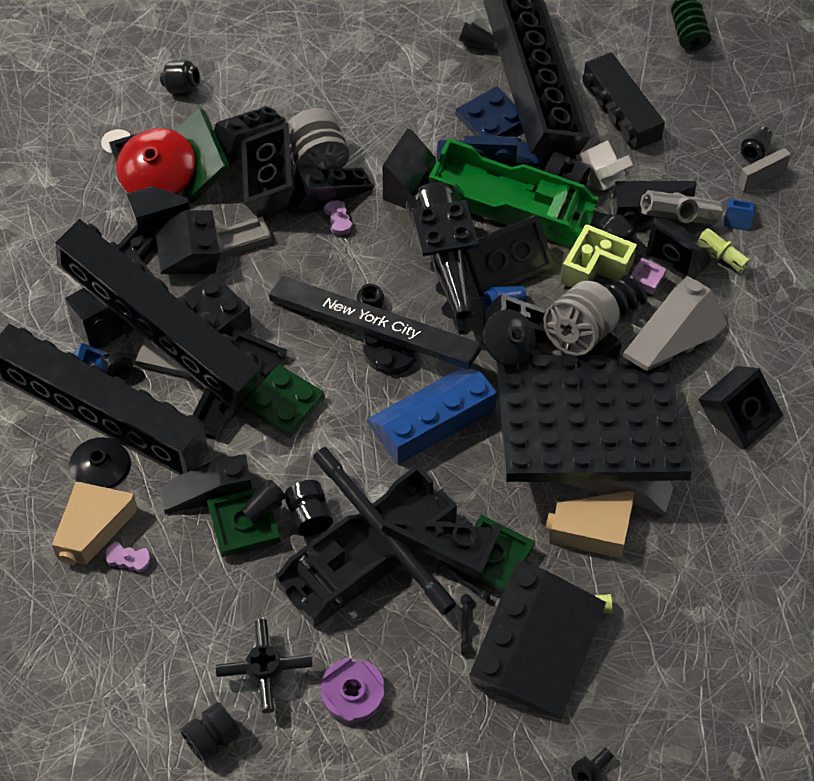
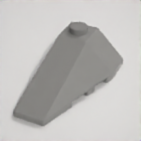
[623,276,727,371]

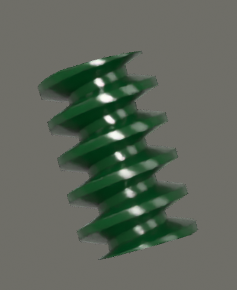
[670,0,712,51]

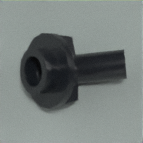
[571,747,614,781]

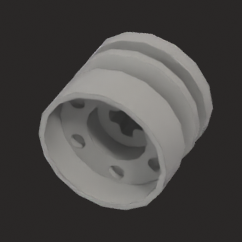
[287,108,350,169]
[543,280,620,356]

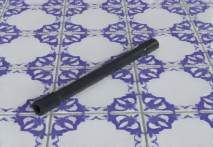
[313,447,457,615]

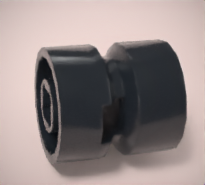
[545,152,591,195]
[284,480,333,537]
[179,701,241,763]

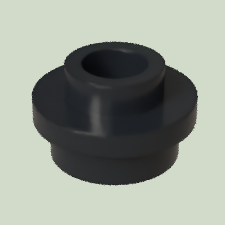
[357,284,384,308]

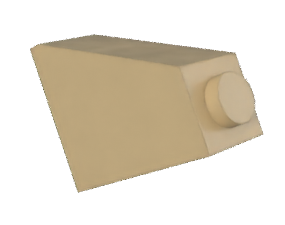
[52,482,138,565]
[545,491,635,559]

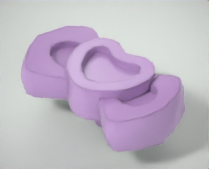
[323,200,353,236]
[105,542,151,573]

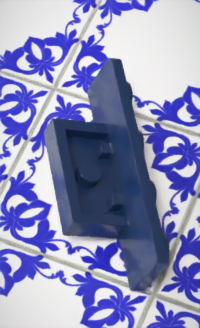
[437,135,542,167]

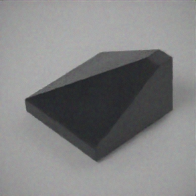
[588,333,622,355]

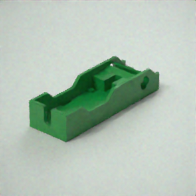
[428,138,598,248]

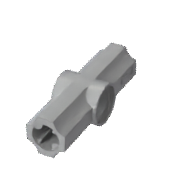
[640,190,723,225]

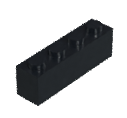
[582,52,665,150]

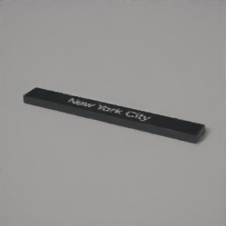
[269,276,482,370]

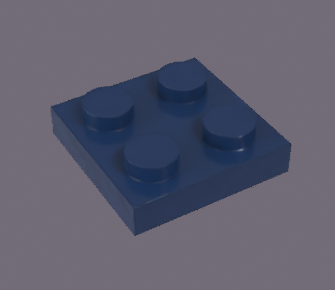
[456,86,522,137]

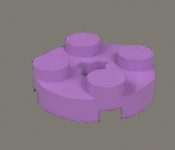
[321,658,384,725]

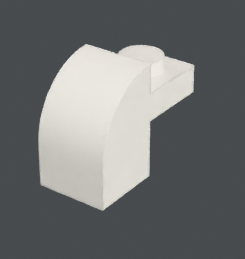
[576,140,633,190]

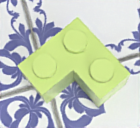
[561,224,637,288]

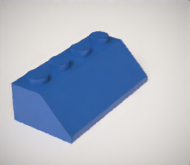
[367,367,497,465]

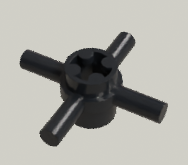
[216,619,313,714]

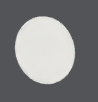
[101,129,130,153]

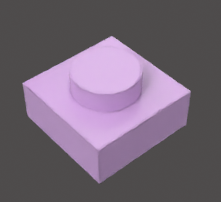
[631,258,667,294]

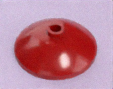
[116,128,196,195]

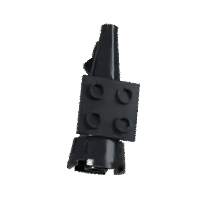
[406,182,479,333]

